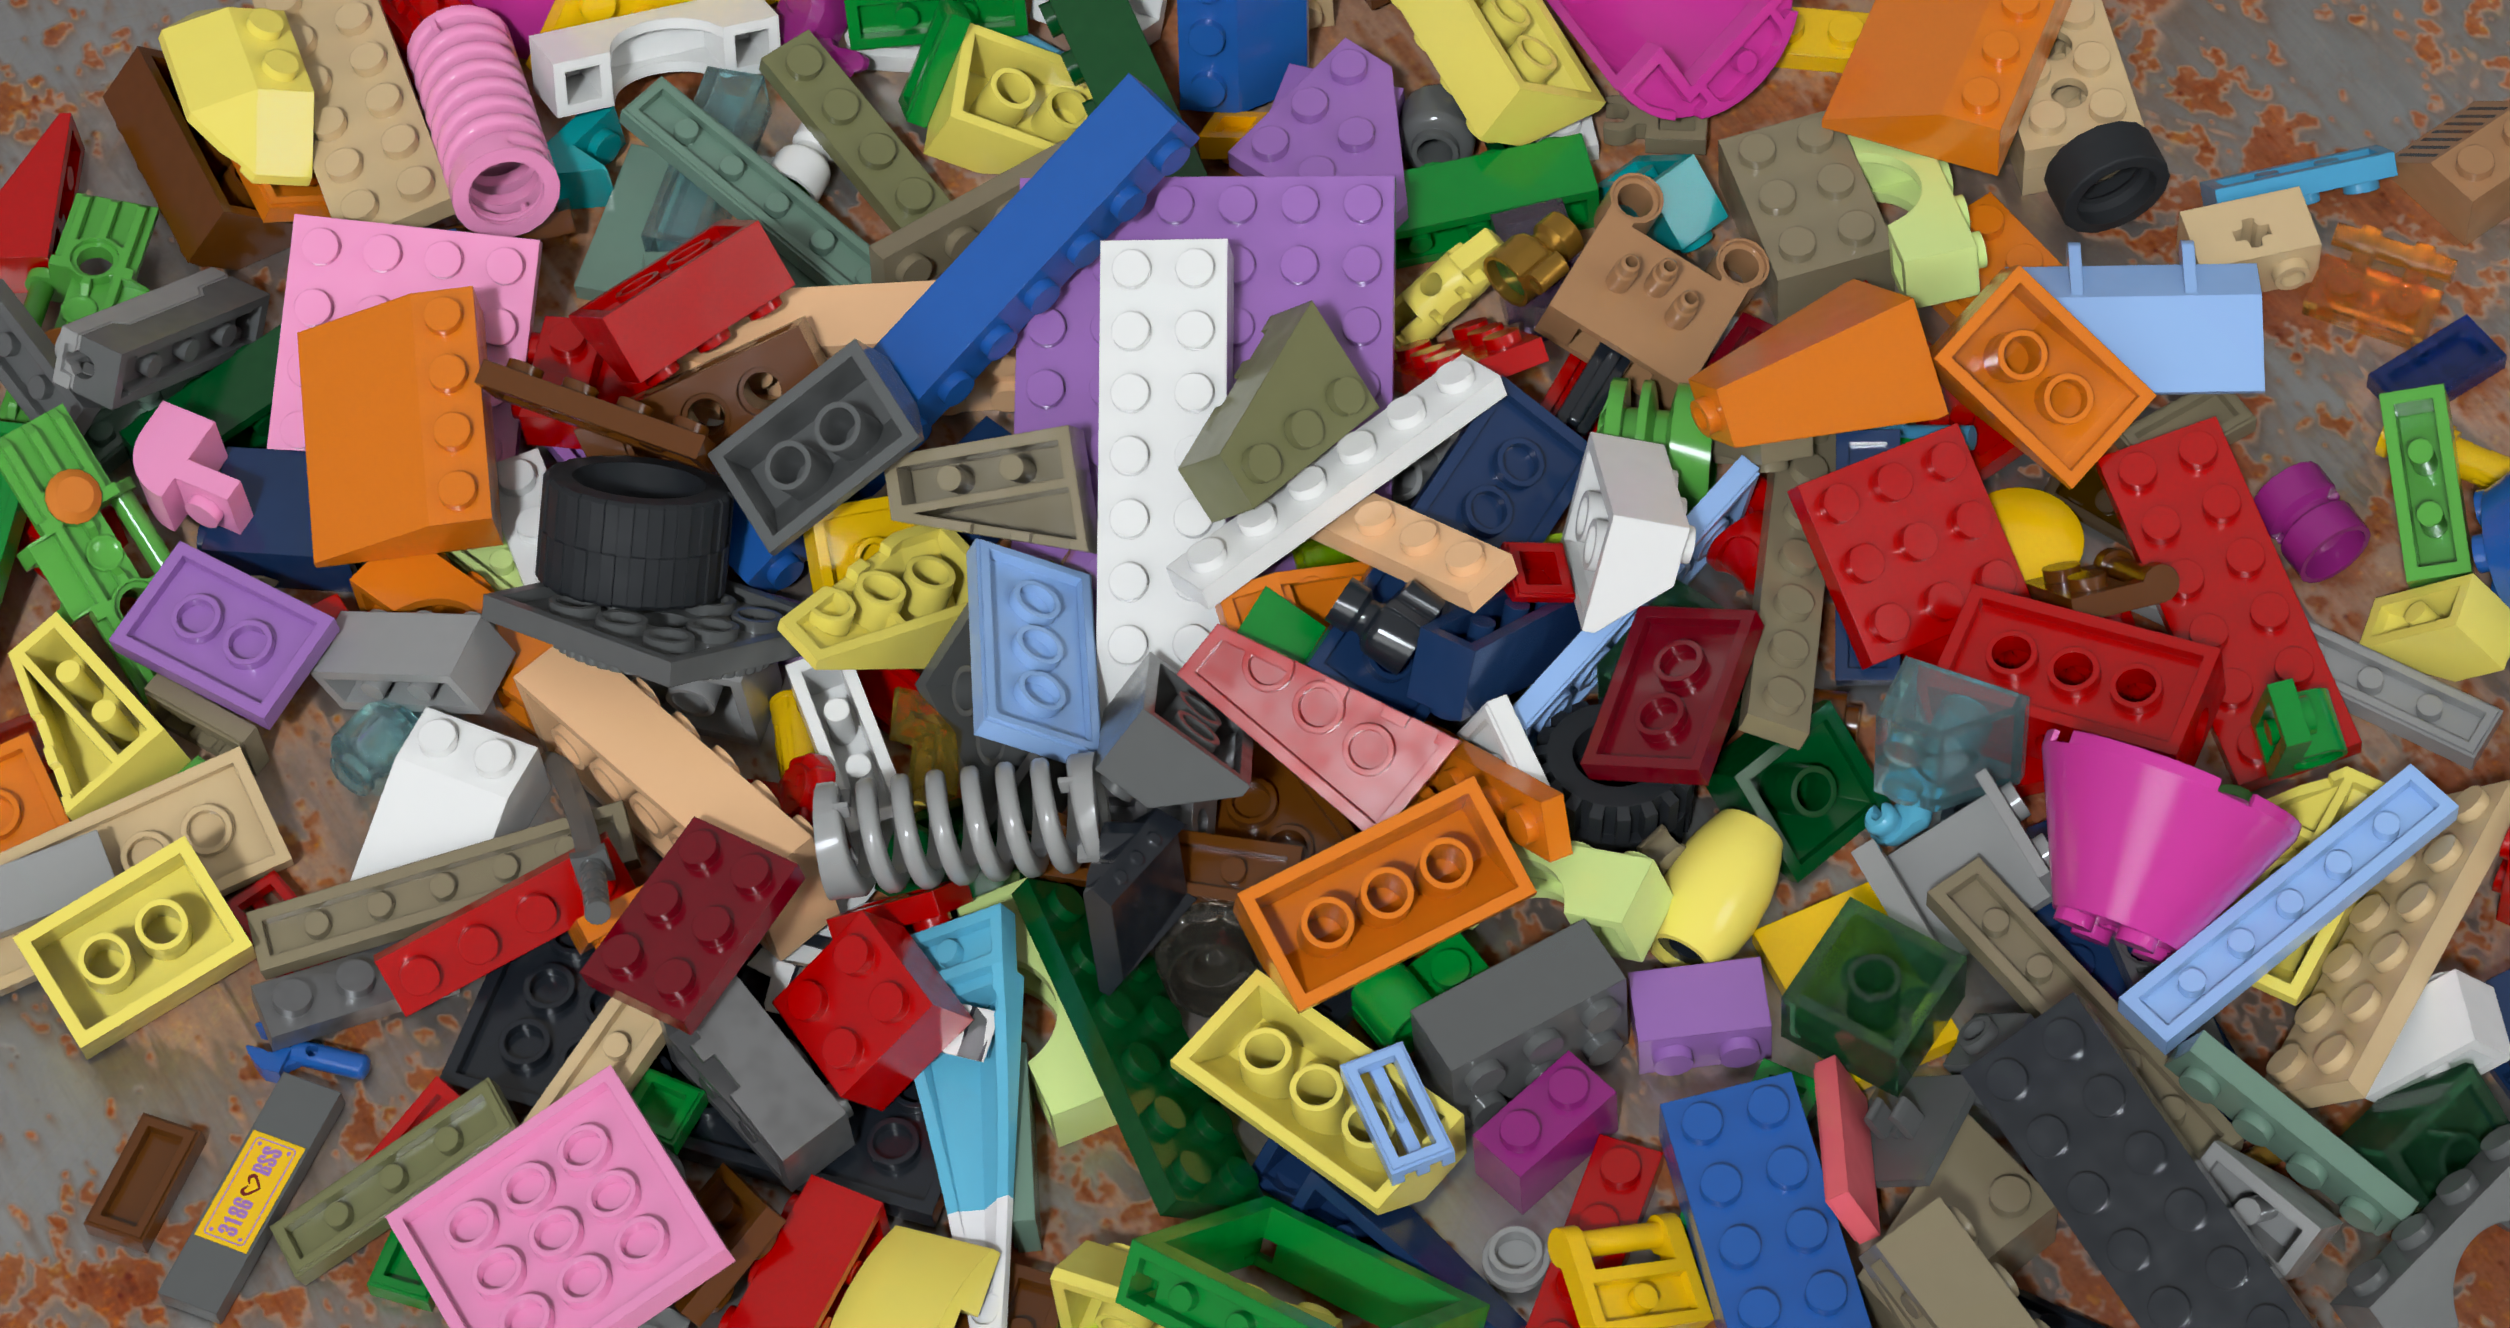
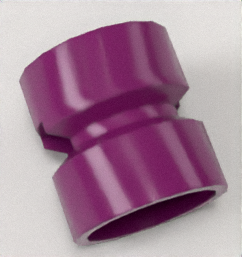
[2253,461,2371,583]

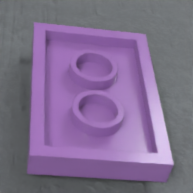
[109,541,340,730]

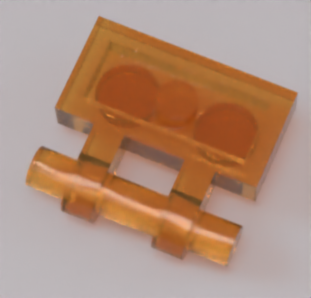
[2302,222,2458,353]

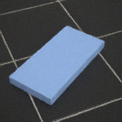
[966,538,1101,763]

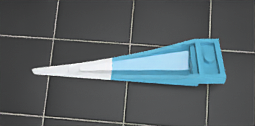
[911,903,1024,1328]

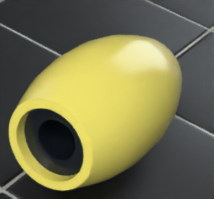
[1649,809,1783,967]

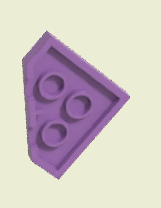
[1228,37,1408,230]

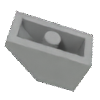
[2200,1140,2344,1281]

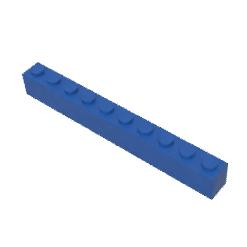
[729,73,1200,595]

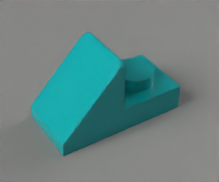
[547,106,627,210]

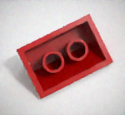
[568,219,795,386]

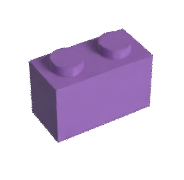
[1628,957,1772,1076]

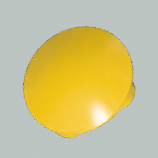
[1988,487,2084,581]

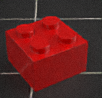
[772,910,974,1111]

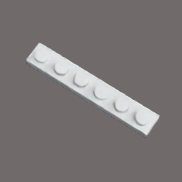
[1166,354,1507,610]

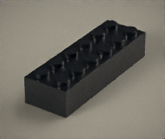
[1961,992,2320,1328]

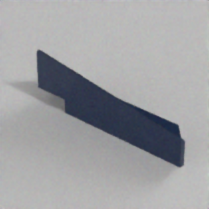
[1252,1138,1527,1328]

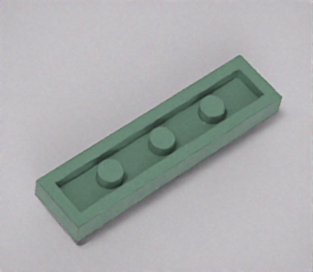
[2164,1030,2419,1237]

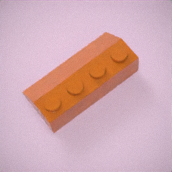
[1233,776,1537,1014]

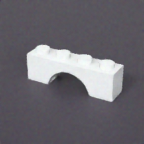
[529,0,781,118]

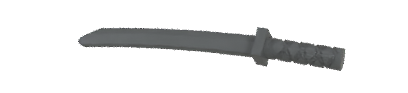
[541,751,616,925]

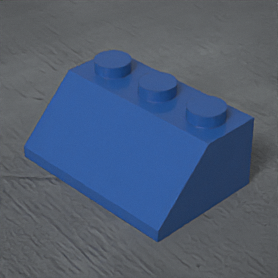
[1177,0,1309,113]

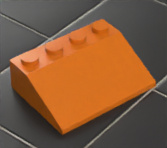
[1822,0,2072,176]
[297,286,503,568]

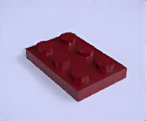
[1580,606,1765,785]
[580,816,805,1036]

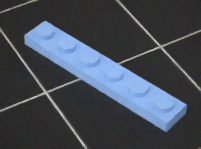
[2117,764,2459,1055]

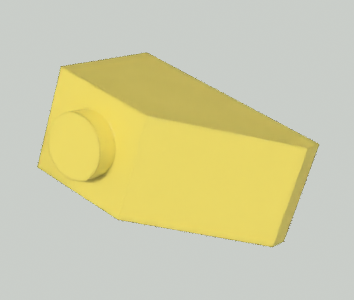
[2359,573,2510,682]

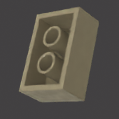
[1718,110,1895,324]

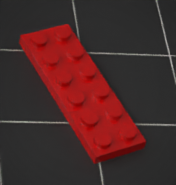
[2096,416,2362,792]

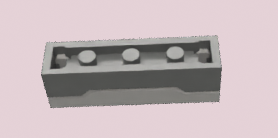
[52,267,270,410]

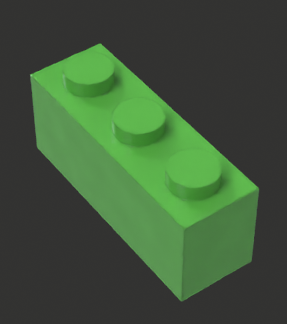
[2379,383,2475,589]

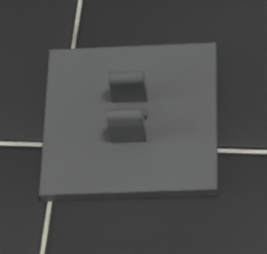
[1863,1074,1977,1188]

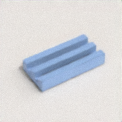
[1340,1041,1456,1186]

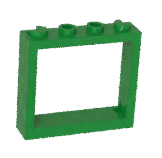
[1115,1196,1490,1328]

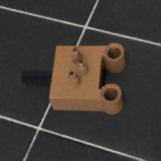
[1534,173,1770,438]

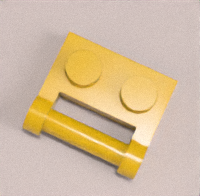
[1548,1212,1714,1328]

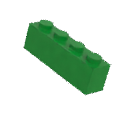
[1395,133,1599,270]

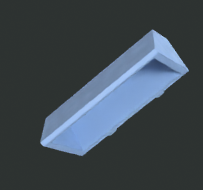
[2005,240,2265,395]

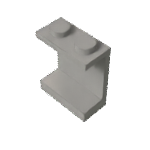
[1851,768,2052,977]

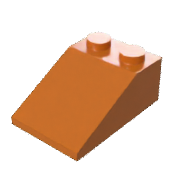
[1929,265,2157,489]

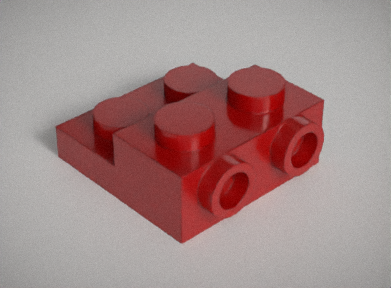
[511,316,664,450]

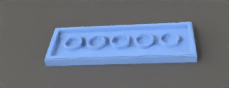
[1513,455,1760,750]

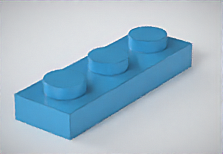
[2199,145,2398,206]

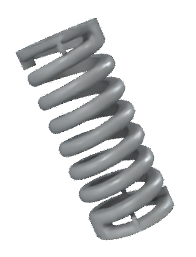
[813,751,1111,900]

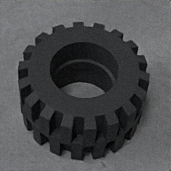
[1533,698,1695,853]

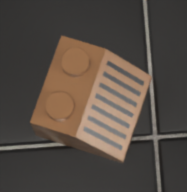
[2390,101,2510,246]

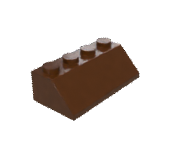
[103,46,293,271]

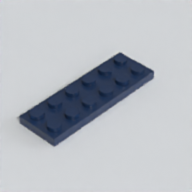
[1303,376,1587,722]

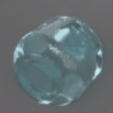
[330,702,418,796]

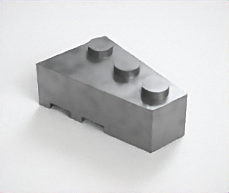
[659,975,855,1192]

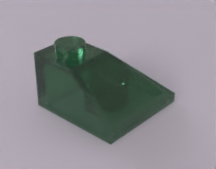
[2339,1062,2510,1217]

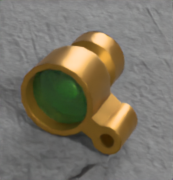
[1483,211,1584,307]

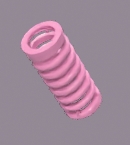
[407,5,560,237]

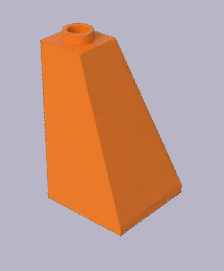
[1688,279,1949,448]

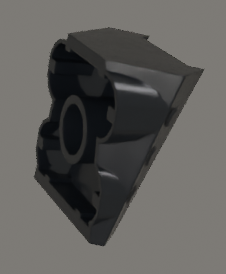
[1083,808,1198,996]

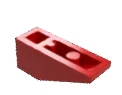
[0,113,85,293]

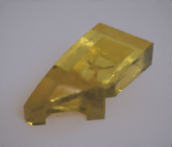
[889,686,959,810]

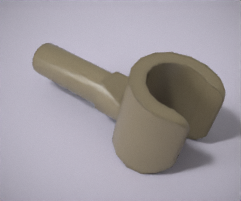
[1636,824,1686,876]

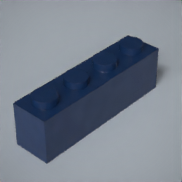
[1406,588,1582,722]

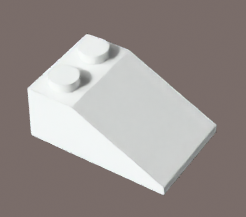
[350,707,551,881]

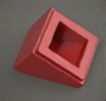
[1499,542,1576,603]

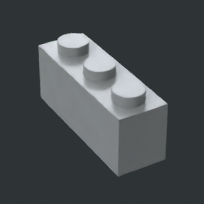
[310,609,516,714]

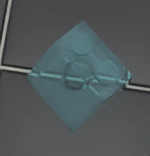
[1874,656,2030,812]

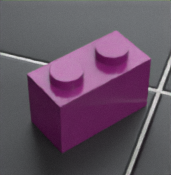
[1472,1050,1618,1215]

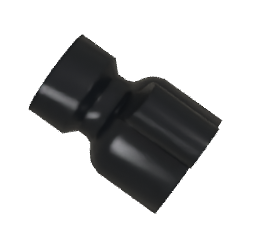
[1324,577,1446,676]

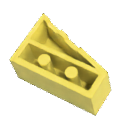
[8,611,191,821]

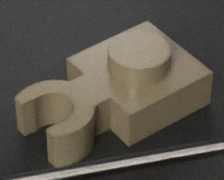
[1603,95,1709,155]

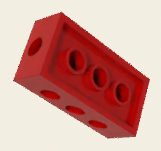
[1926,584,2226,767]

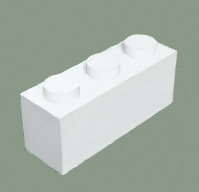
[785,658,896,859]

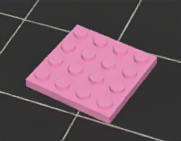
[267,214,543,462]
[385,1065,735,1328]

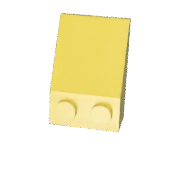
[923,22,1093,175]

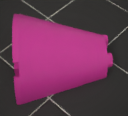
[1546,0,1798,121]

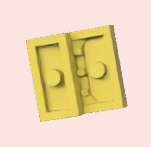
[829,1225,1001,1328]

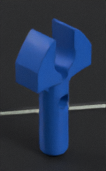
[246,1021,371,1083]

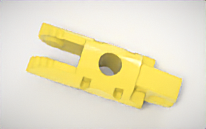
[1394,228,1504,360]

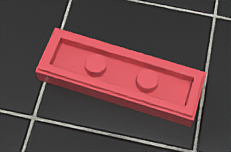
[1813,1055,1881,1245]

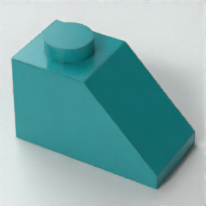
[1597,154,1729,253]

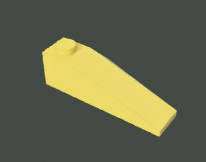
[777,525,970,670]

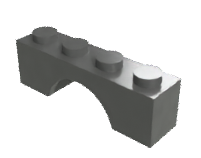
[2330,1124,2510,1328]

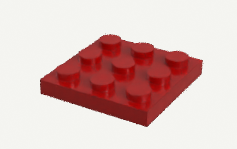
[1787,423,2032,670]

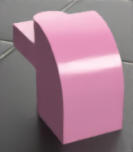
[133,401,254,535]

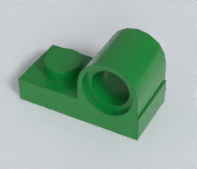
[2250,678,2348,780]
[1351,933,1490,1065]

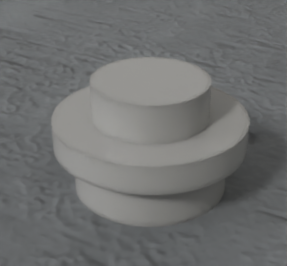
[1482,1226,1550,1293]

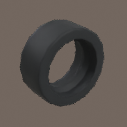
[2044,121,2170,233]

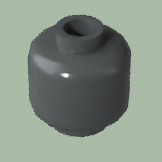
[1399,84,1476,168]

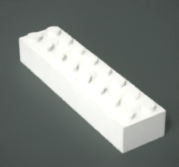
[1096,239,1234,724]

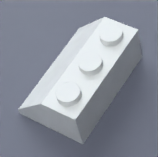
[1560,432,1696,633]

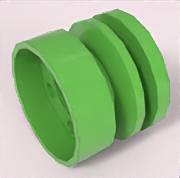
[1597,377,1718,516]

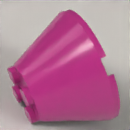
[2042,729,2302,965]

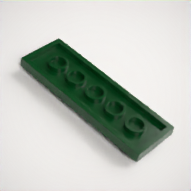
[1011,878,1264,1219]

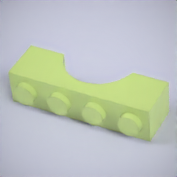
[1846,134,1988,309]
[1469,840,1673,962]
[956,877,1117,1148]

